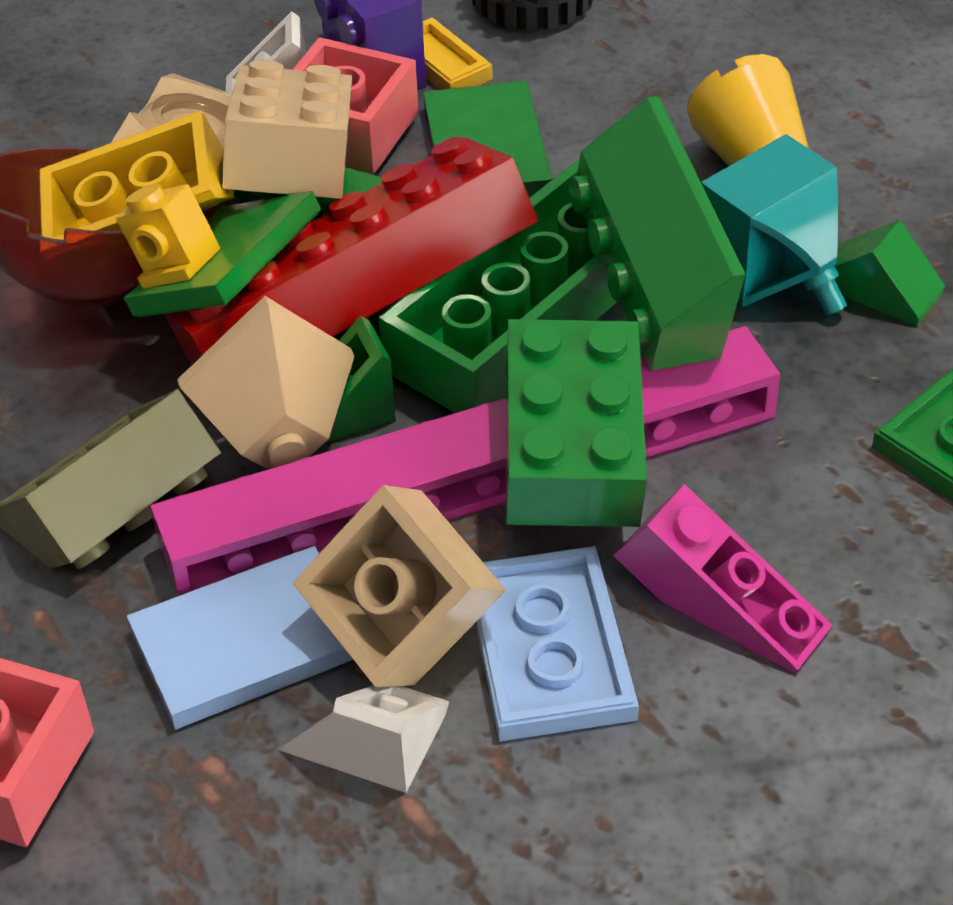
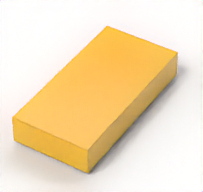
[423,18,493,90]

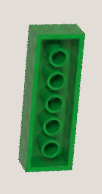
[379,158,618,413]

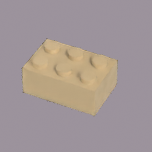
[222,60,352,199]

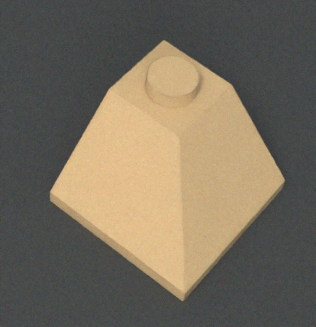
[177,296,355,470]

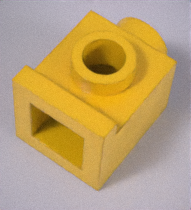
[115,183,221,289]

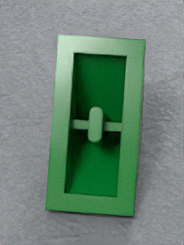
[834,220,945,327]
[324,316,396,444]

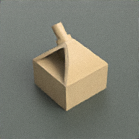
[292,485,506,687]

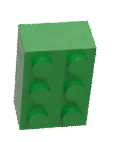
[506,319,647,527]

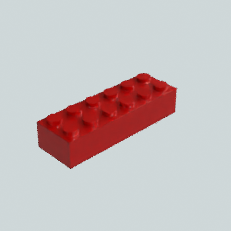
[165,136,538,365]

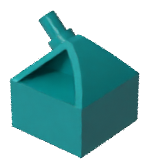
[701,134,847,316]

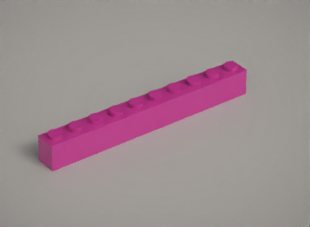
[150,326,780,596]

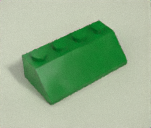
[569,96,746,371]

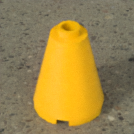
[687,54,809,166]

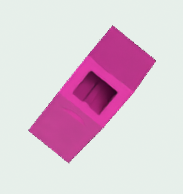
[613,484,833,673]

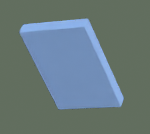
[127,545,353,730]
[475,546,639,742]

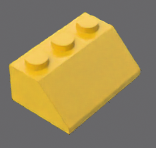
[40,110,234,257]

